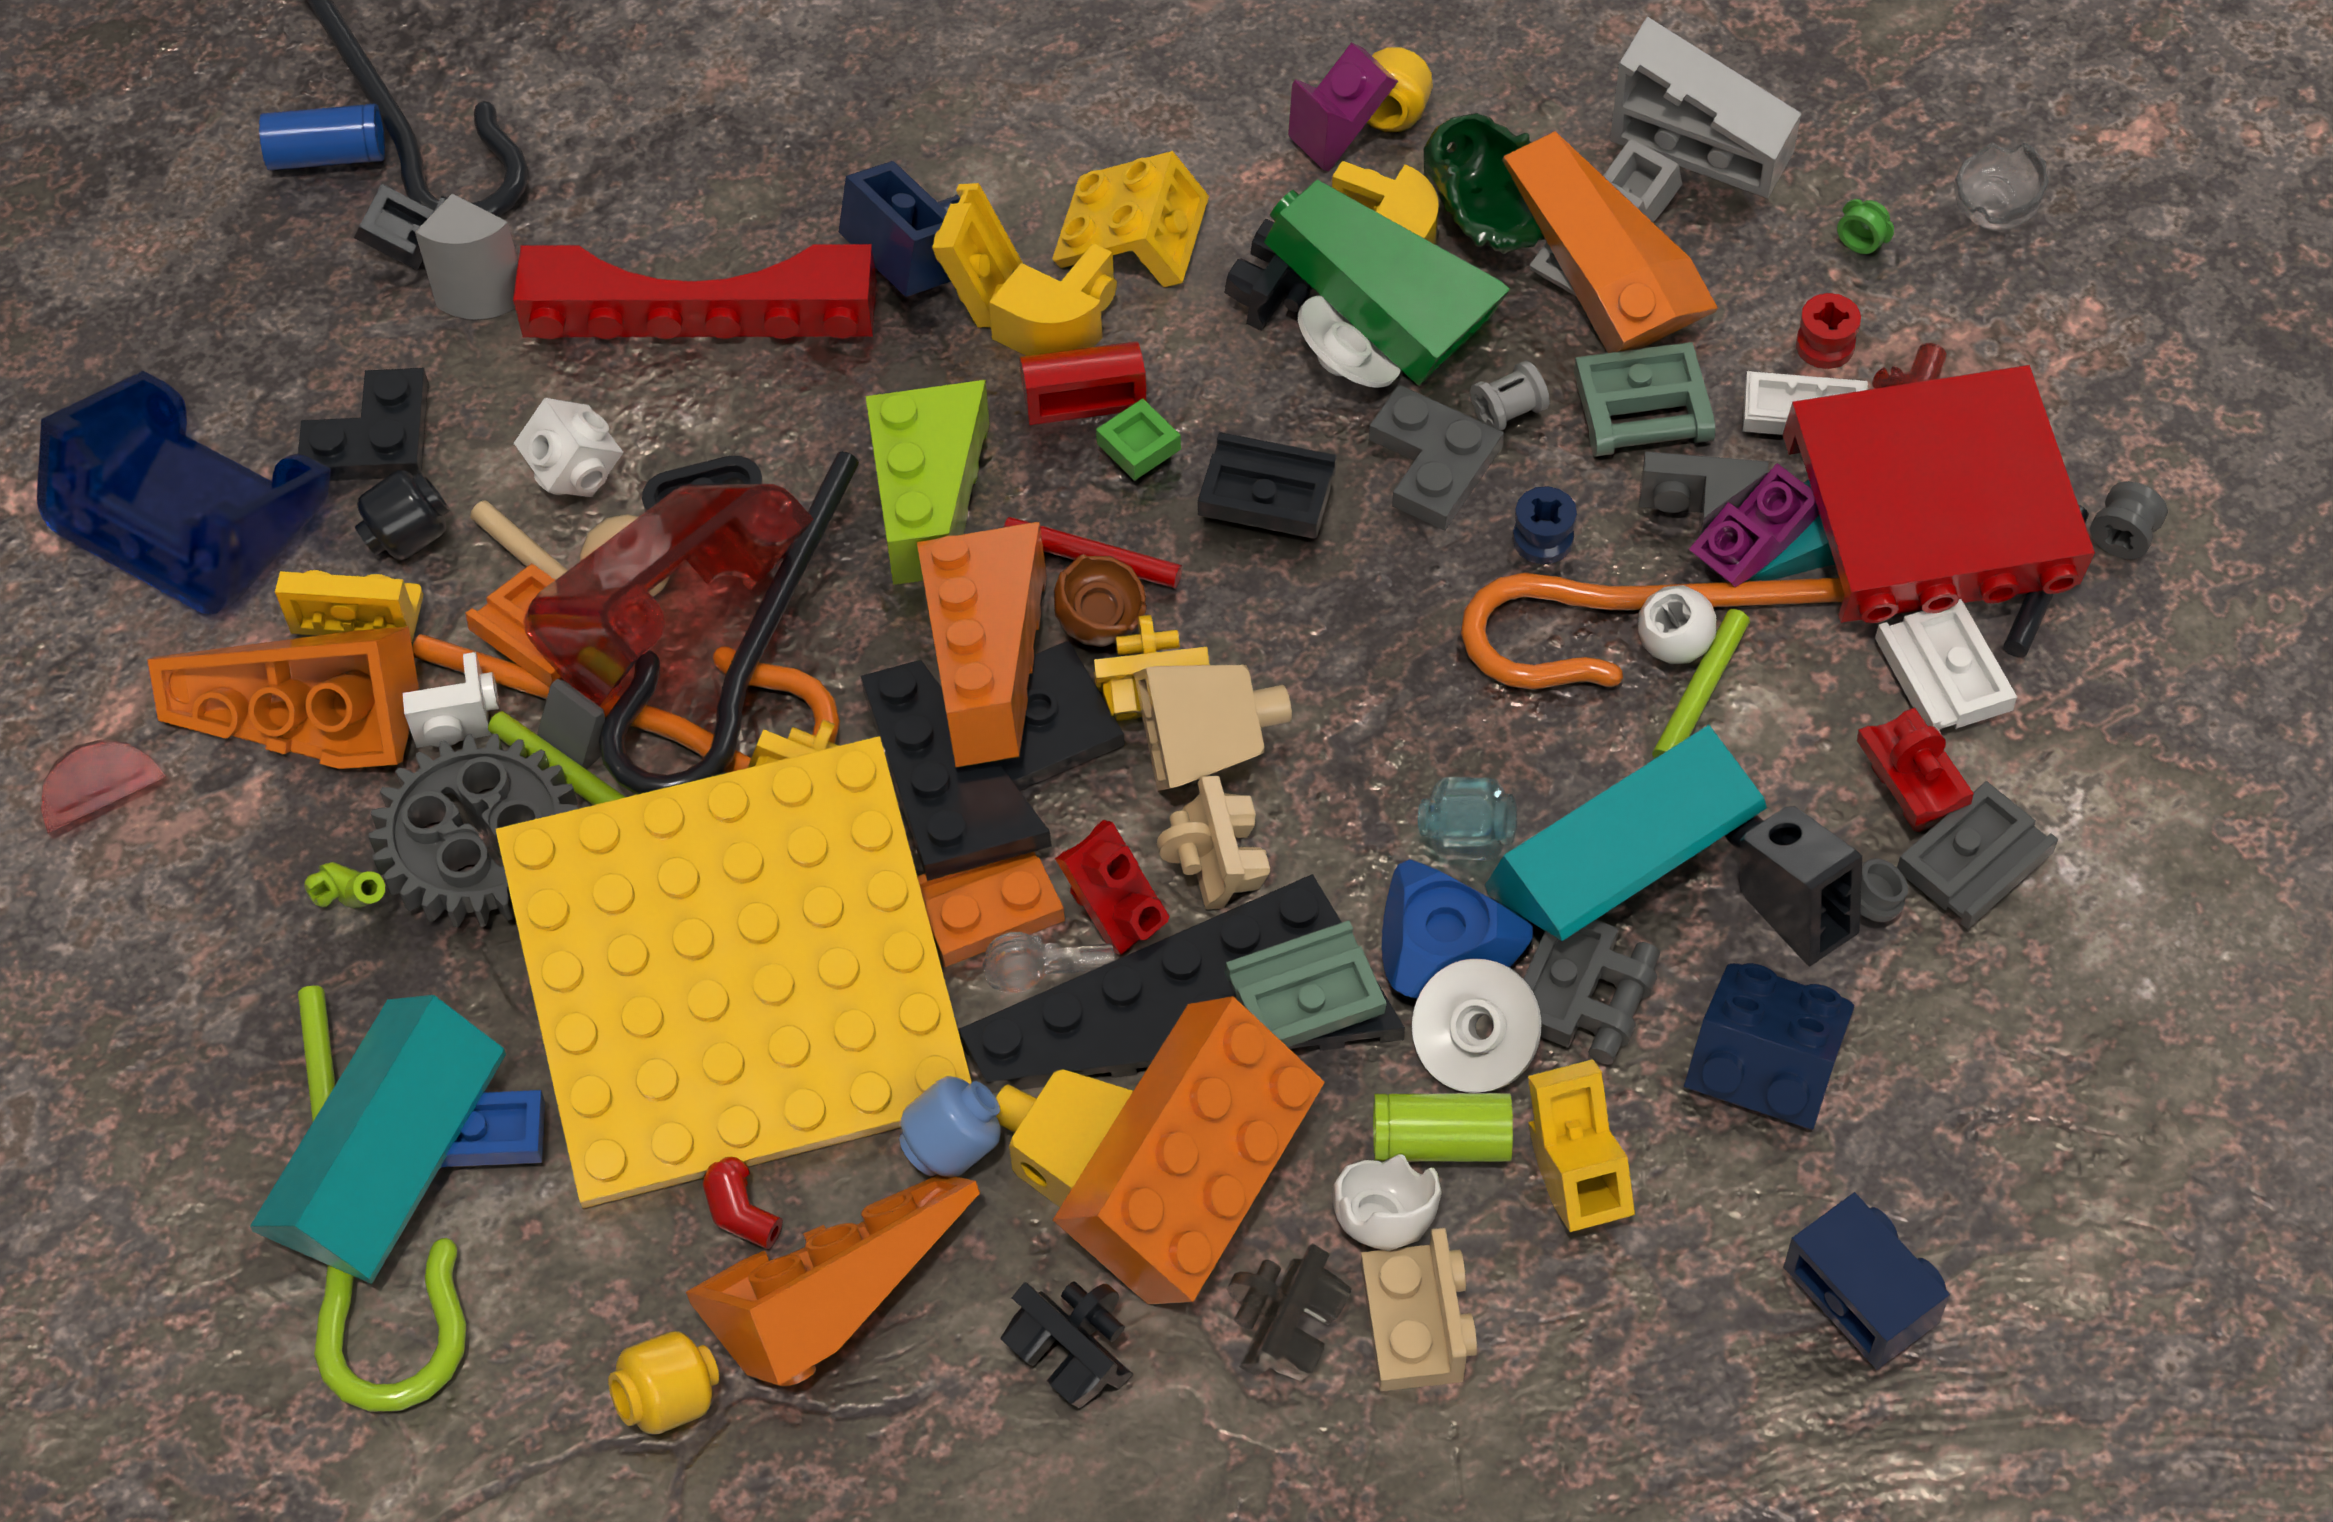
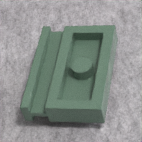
[1225,920,1387,1047]

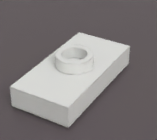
[1742,371,1868,435]

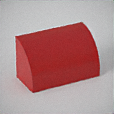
[1019,341,1147,425]

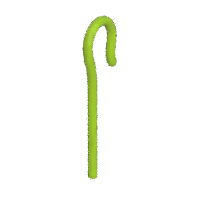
[298,985,466,1412]

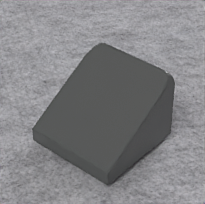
[537,678,606,769]

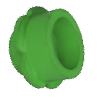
[1837,199,1894,254]

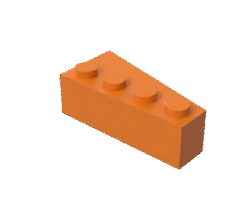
[917,522,1047,767]

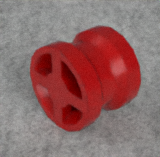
[1796,293,1861,369]

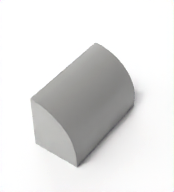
[415,193,518,320]

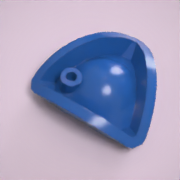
[1382,859,1533,999]

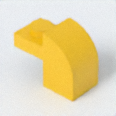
[1332,161,1438,245]
[989,243,1117,356]
[1528,1059,1635,1232]

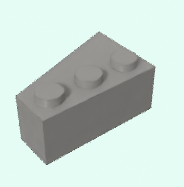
[1610,16,1801,198]

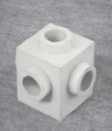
[514,398,623,497]

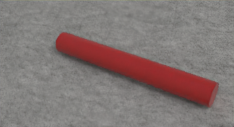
[1003,517,1182,589]

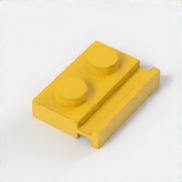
[932,183,1023,327]

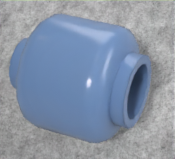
[899,1076,1001,1178]

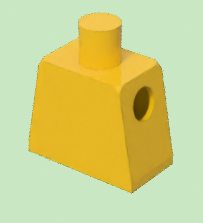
[996,1069,1133,1207]

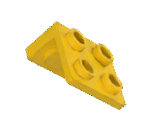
[1052,151,1209,287]

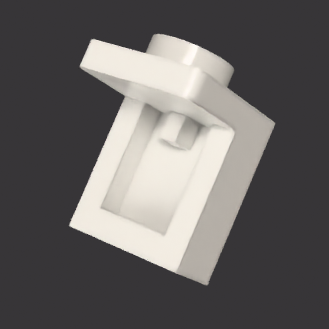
[403,652,500,748]

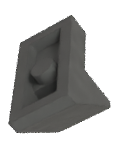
[1639,451,1769,537]

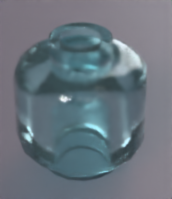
[1418,777,1517,860]

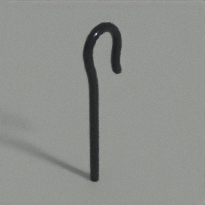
[307,0,529,217]
[599,451,859,795]

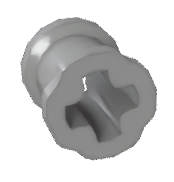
[1470,360,1550,430]

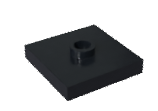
[997,640,1124,791]

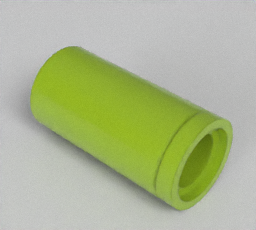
[1373,1093,1513,1162]

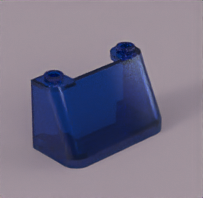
[37,371,331,615]

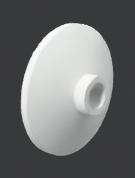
[1298,296,1401,388]
[1412,959,1541,1093]

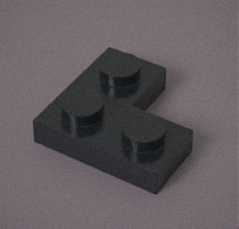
[296,368,428,483]

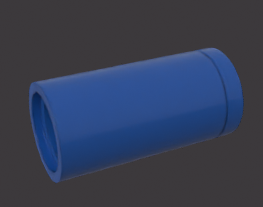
[259,104,385,171]

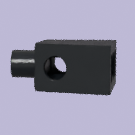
[1725,806,1862,967]

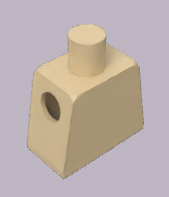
[1134,665,1292,791]

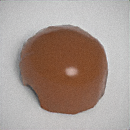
[1054,555,1147,647]

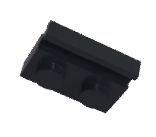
[1198,432,1337,539]

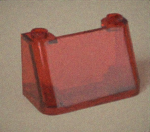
[523,484,814,708]

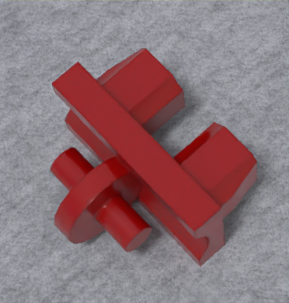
[1856,707,1974,832]
[1055,820,1170,955]

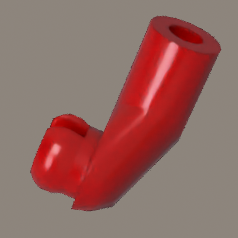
[703,1156,783,1249]

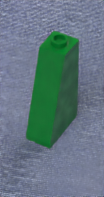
[1264,179,1510,386]

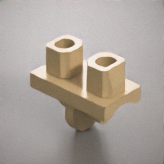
[1156,776,1270,909]

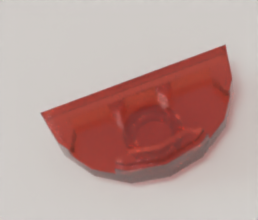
[39,739,166,833]

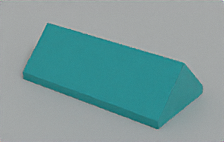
[1485,725,1767,941]
[250,995,506,1284]

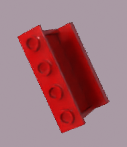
[1782,365,2095,623]

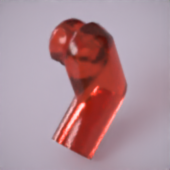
[1872,343,1947,389]

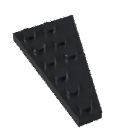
[958,874,1405,1094]

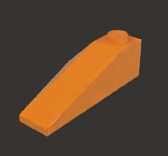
[1502,131,1718,353]
[147,626,419,769]
[686,1175,980,1386]

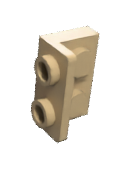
[1360,1228,1477,1392]

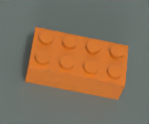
[1053,996,1325,1304]

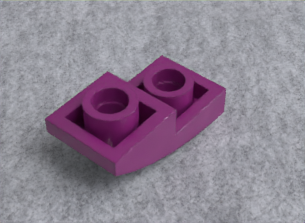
[1689,463,1819,587]

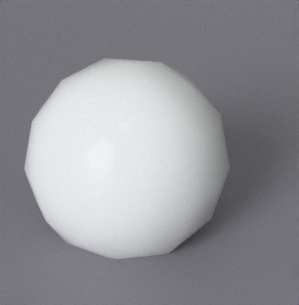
[1638,585,1716,664]

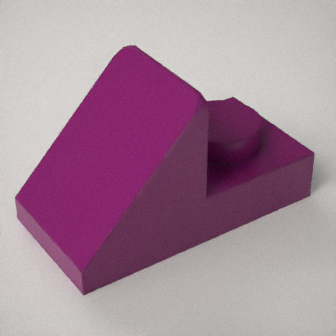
[1288,42,1398,172]

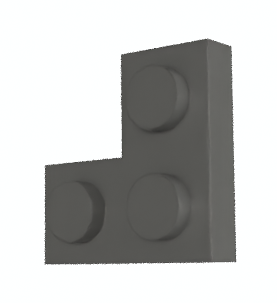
[1369,385,1504,531]

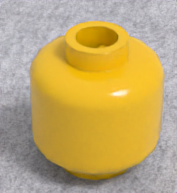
[1367,47,1433,132]
[608,1331,719,1434]

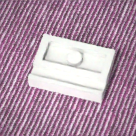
[1875,599,2017,730]

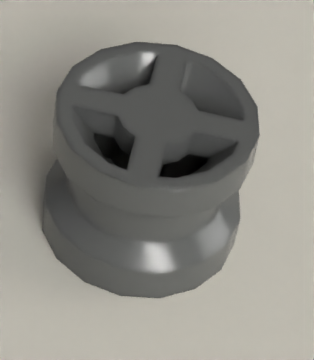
[2090,481,2168,559]

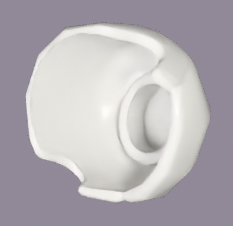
[1331,1154,1442,1251]

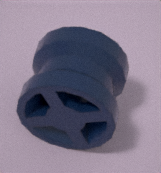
[1512,486,1577,565]

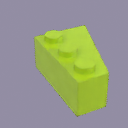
[865,380,990,585]

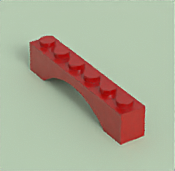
[513,244,877,339]

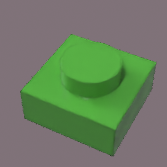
[1096,398,1181,481]

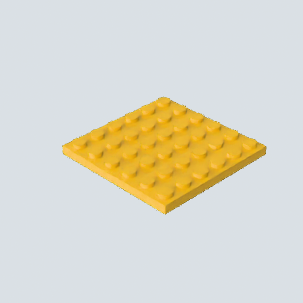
[495,736,972,1209]

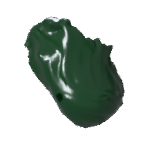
[1423,113,1545,254]

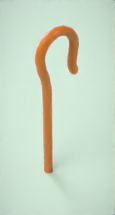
[1461,573,1845,690]
[412,634,840,773]

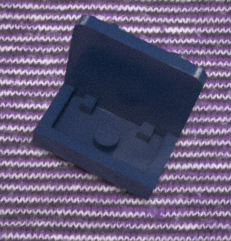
[1684,963,1854,1130]

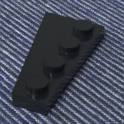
[861,660,1052,881]

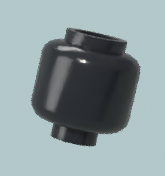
[355,470,450,560]

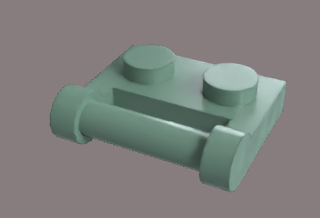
[1574,342,1715,457]

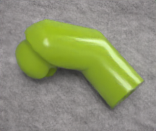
[304,862,385,908]

